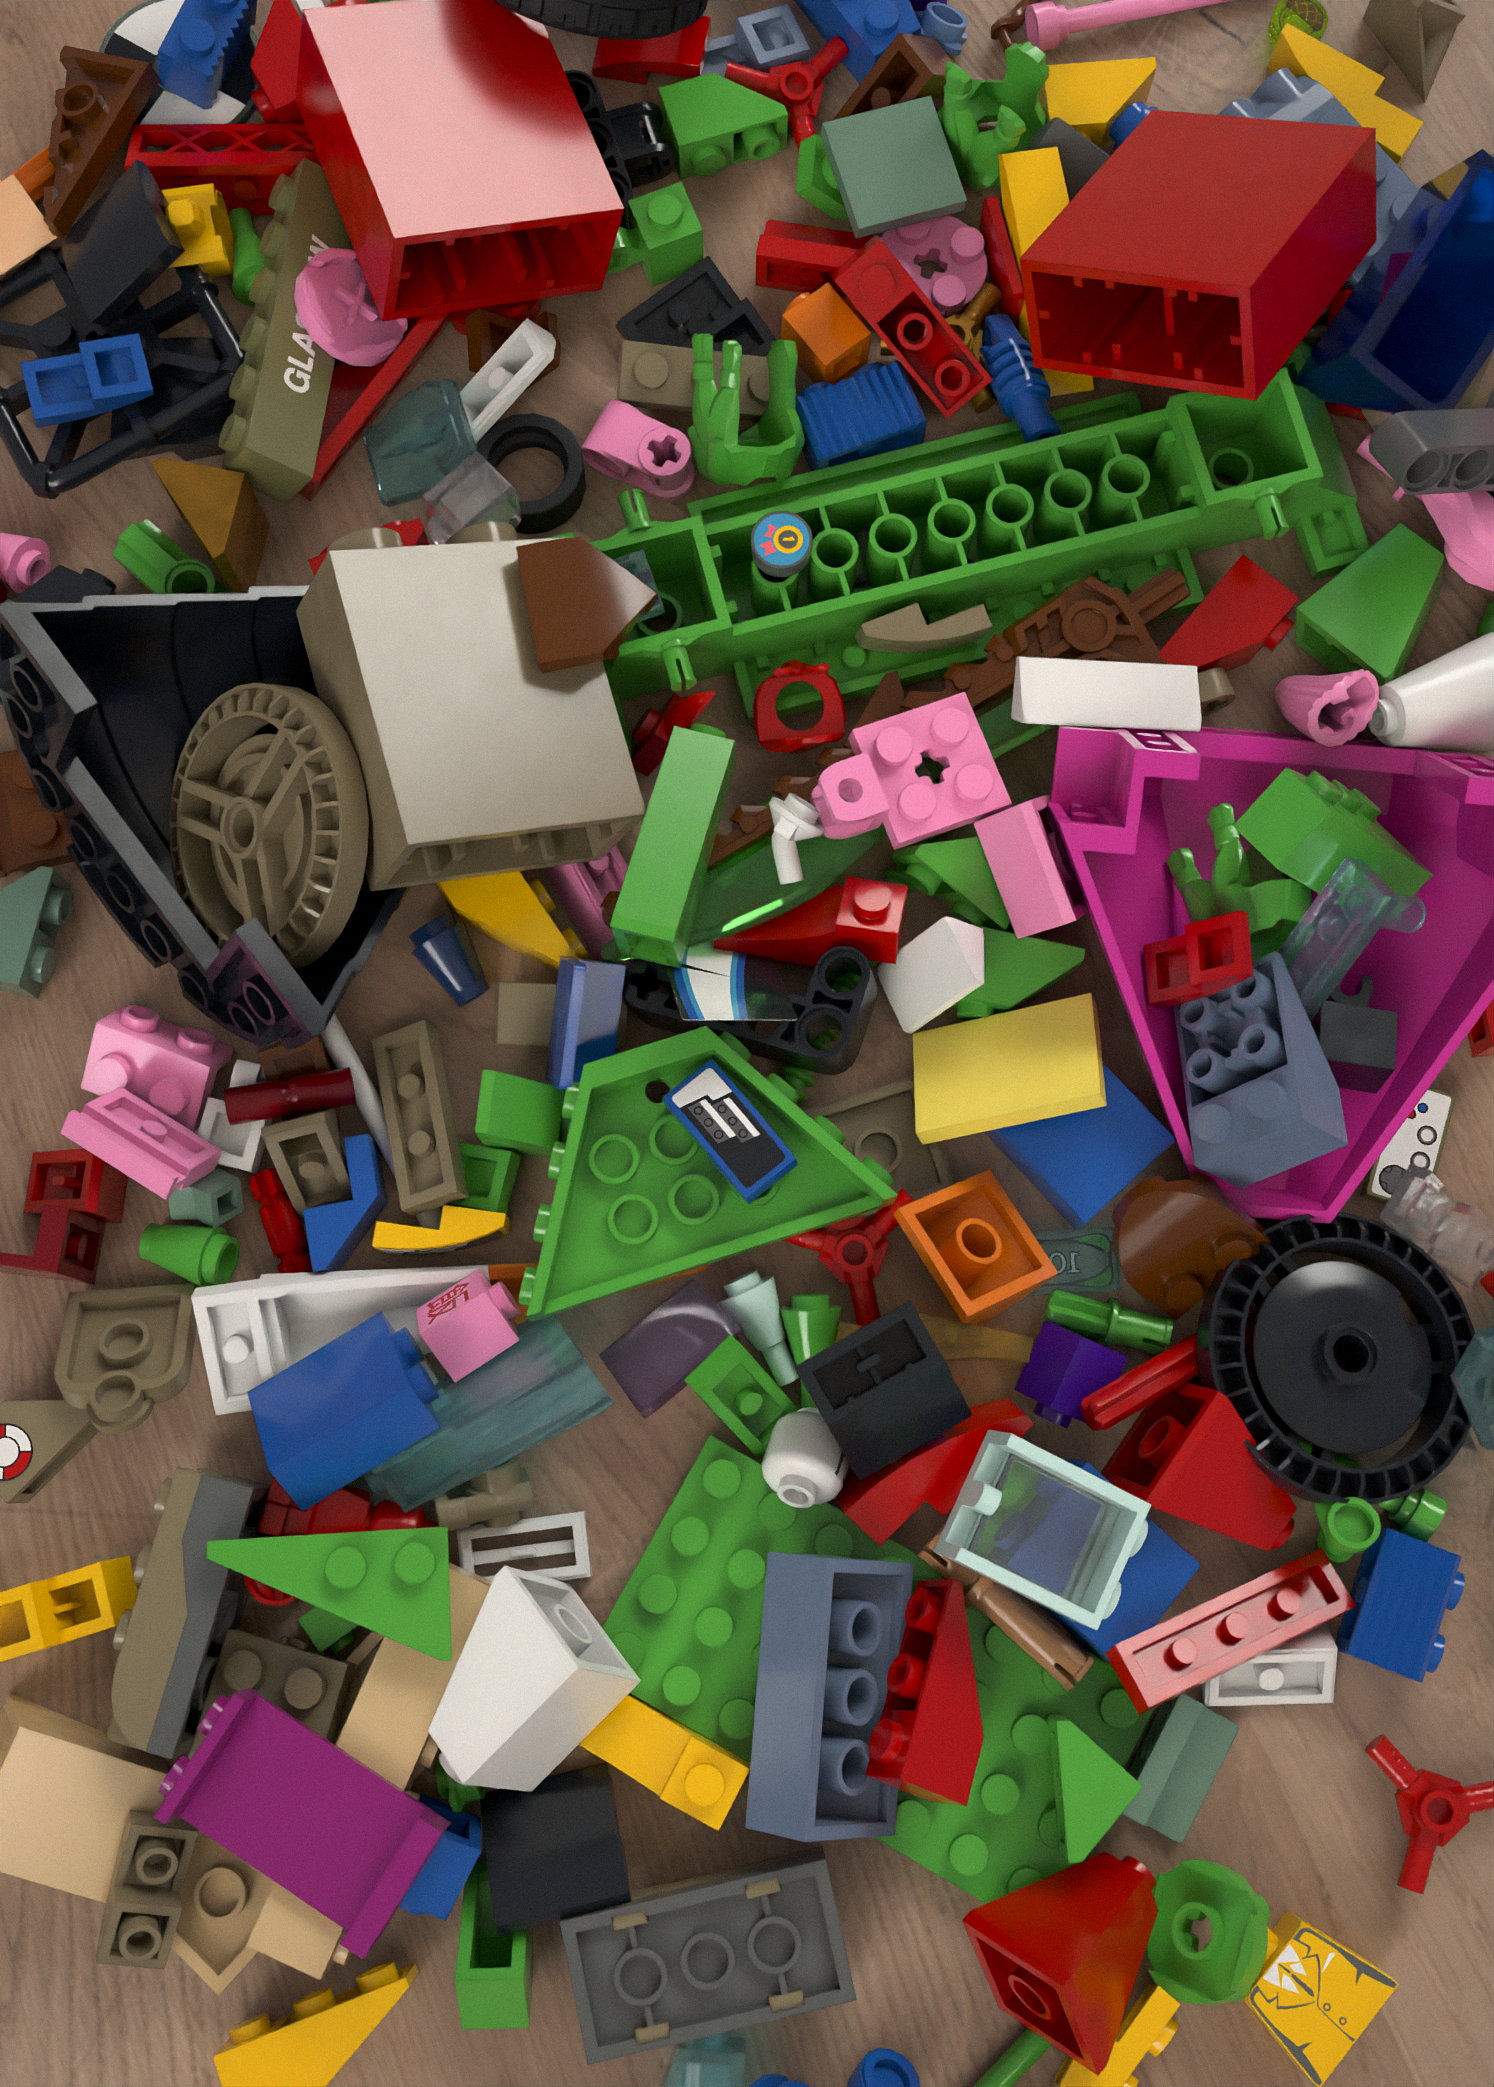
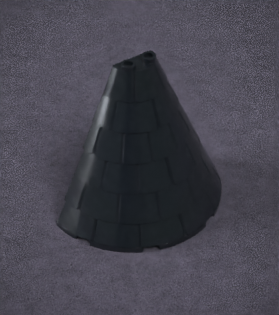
[0,585,411,1050]

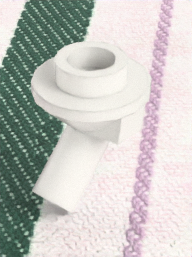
[769,793,824,885]

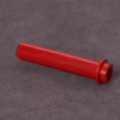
[1079,1322,1251,1431]

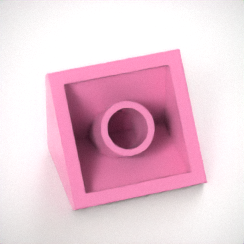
[973,793,1088,939]

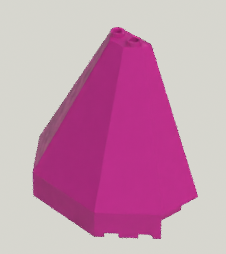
[1047,726,1494,1224]

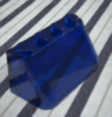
[1295,149,1494,415]

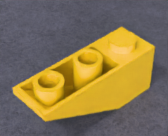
[436,871,589,973]
[213,1961,419,2087]

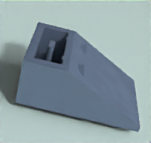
[1174,951,1348,1189]

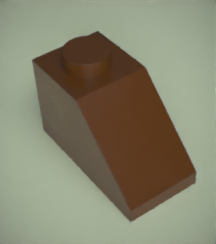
[833,32,955,120]

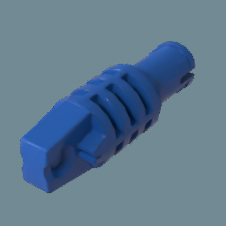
[978,314,1062,443]

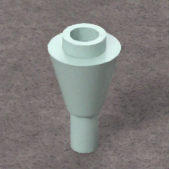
[717,1269,799,1387]

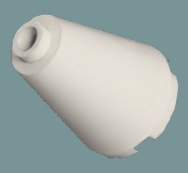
[1367,632,1494,751]

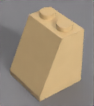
[0,1693,170,1903]

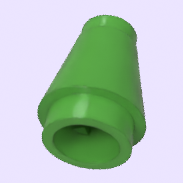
[139,1223,240,1287]

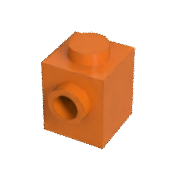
[781,283,871,385]

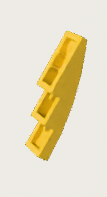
[998,147,1094,397]

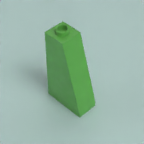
[610,724,737,969]

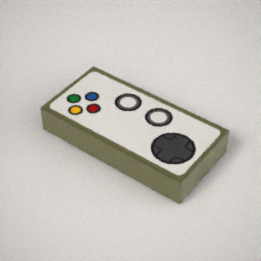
[1360,1087,1456,1215]

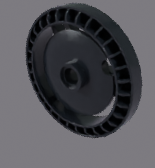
[1196,1212,1481,1506]

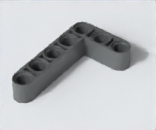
[1369,408,1494,495]

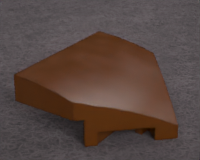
[516,537,659,674]

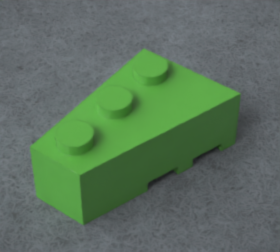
[1233,767,1434,929]

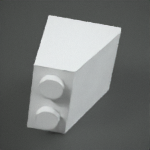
[428,1565,641,1792]

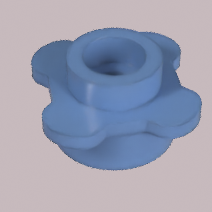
[917,2,968,55]

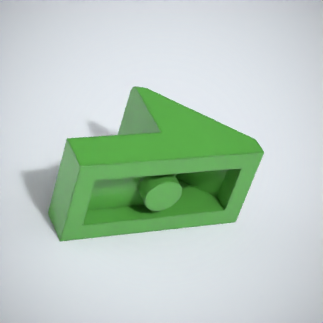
[684,1334,799,1460]

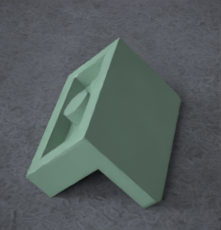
[1122,1693,1238,1843]

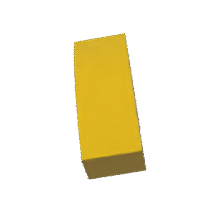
[1268,23,1424,167]
[0,1555,138,1663]

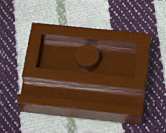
[0,749,74,878]

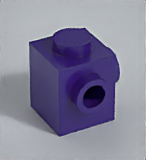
[1014,1320,1128,1429]

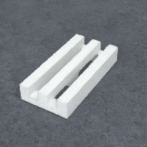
[457,1511,592,1581]

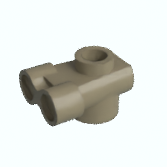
[429,1449,534,1532]

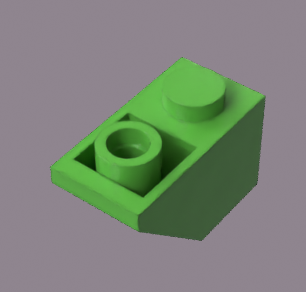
[658,72,788,180]
[891,837,1011,930]

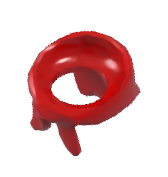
[753,659,846,754]

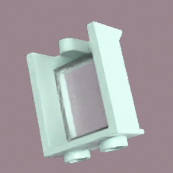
[933,1430,1151,1630]

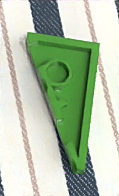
[207,1526,452,1661]

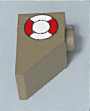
[0,1400,100,1504]

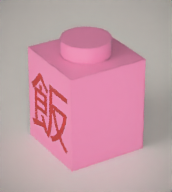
[416,1269,521,1383]

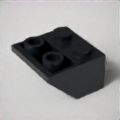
[794,1300,973,1481]

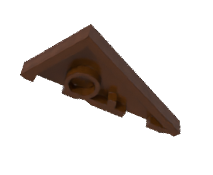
[43,45,160,238]

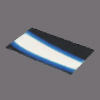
[666,939,797,1020]

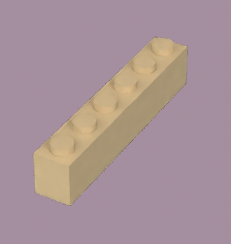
[246,1563,492,1980]

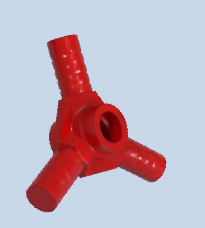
[724,36,849,152]
[782,1188,914,1329]
[1365,1734,1494,1895]

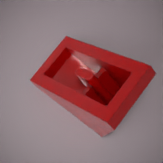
[23,1148,128,1224]

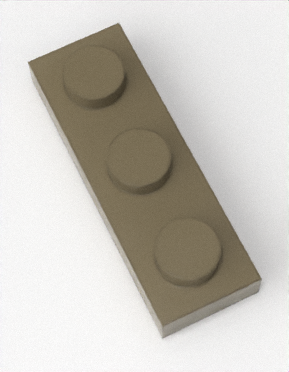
[616,340,770,421]
[371,1019,469,1216]

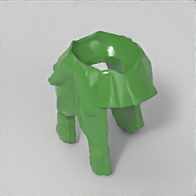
[937,41,1049,192]
[686,334,805,486]
[1166,803,1313,963]

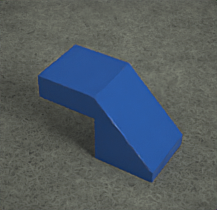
[303,1133,388,1273]

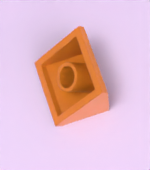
[893,1169,1058,1328]

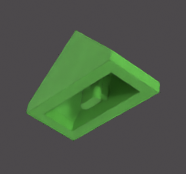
[1047,1713,1144,1863]

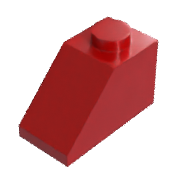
[250,0,304,123]

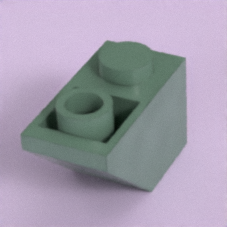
[0,866,73,999]

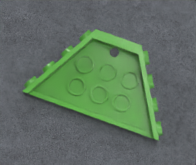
[519,1026,898,1322]

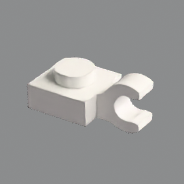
[198,1059,273,1174]

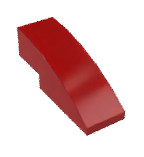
[836,1398,1034,1547]

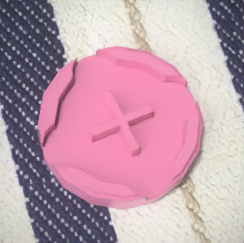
[294,248,409,367]

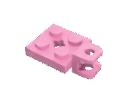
[810,692,1012,850]

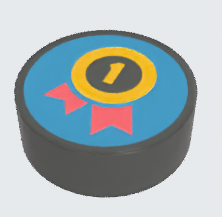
[751,511,813,577]

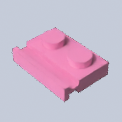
[60,1087,223,1200]

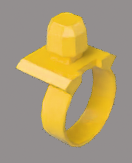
[161,183,234,278]

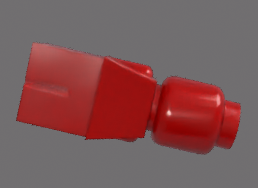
[258,1476,438,1537]

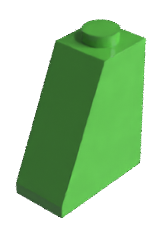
[1295,523,1445,687]

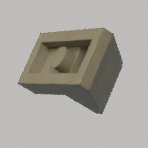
[261,1108,353,1218]

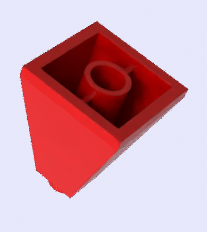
[1100,1382,1297,1552]
[962,1852,1159,2076]

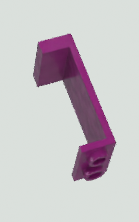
[154,1687,451,1959]

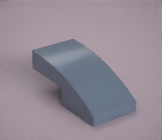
[702,4,810,77]

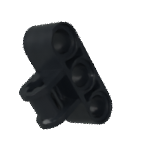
[564,70,678,230]

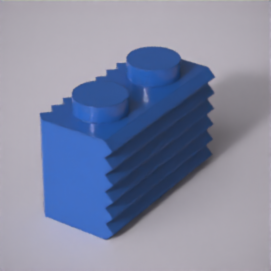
[157,0,257,110]
[795,360,927,471]
[1335,1528,1465,1683]

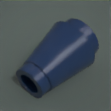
[409,912,490,1007]

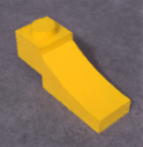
[578,1693,750,1831]

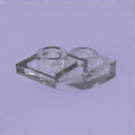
[1379,1164,1494,1290]

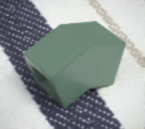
[168,1167,244,1228]

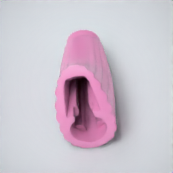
[1275,669,1379,747]

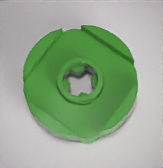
[1146,1859,1270,2006]

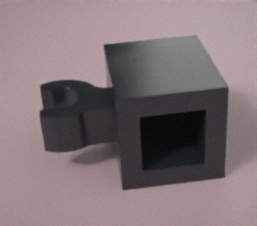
[1309,970,1398,1094]

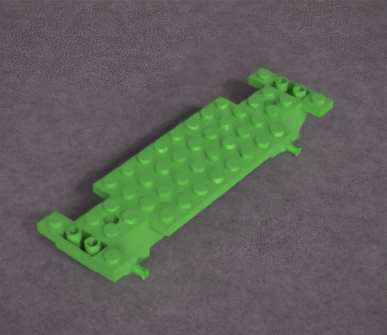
[549,348,1370,757]

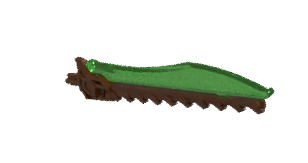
[600,566,1191,962]

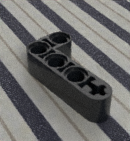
[622,946,878,1075]

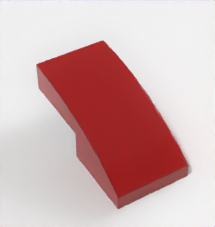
[592,16,711,85]
[1143,910,1253,1009]

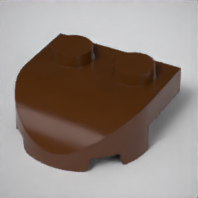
[1109,1171,1271,1320]

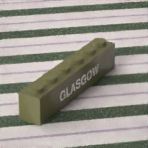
[219,157,354,504]

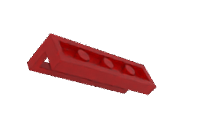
[124,123,321,215]
[298,312,452,502]

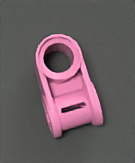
[581,399,695,501]

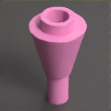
[0,532,51,594]

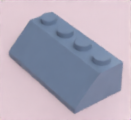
[745,1551,914,1842]

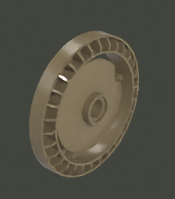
[169,683,369,970]

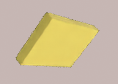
[913,993,1107,1145]

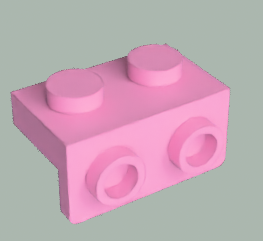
[81,1005,233,1132]

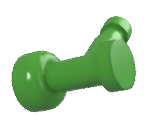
[1313,1497,1381,1565]

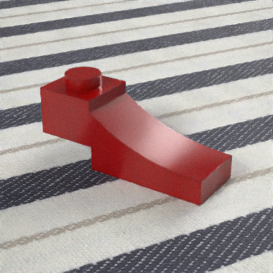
[714,876,908,967]

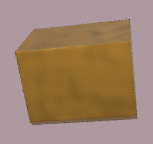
[150,457,270,592]

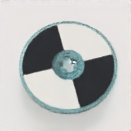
[99,0,259,151]

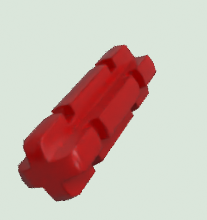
[249,1168,313,1273]

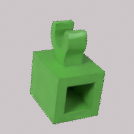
[606,182,704,287]

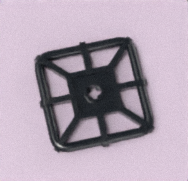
[0,245,246,499]

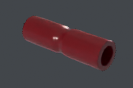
[224,1067,356,1126]

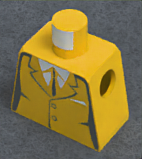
[1243,1911,1399,2087]

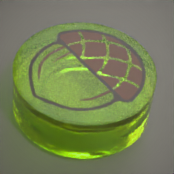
[1268,0,1328,47]

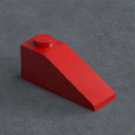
[1159,554,1300,673]

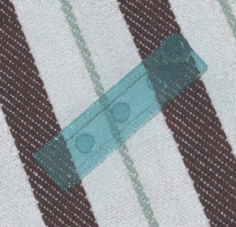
[1278,857,1426,1022]

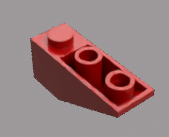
[832,234,993,419]
[865,1579,984,1806]

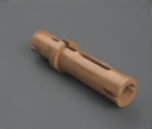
[917,1524,1095,1691]

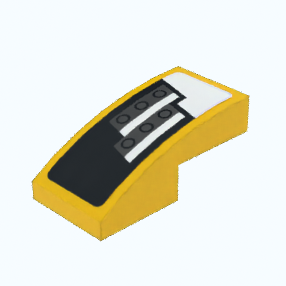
[372,1205,512,1255]

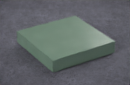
[820,96,967,239]

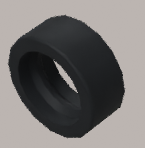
[472,413,586,534]

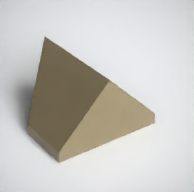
[1362,0,1466,102]

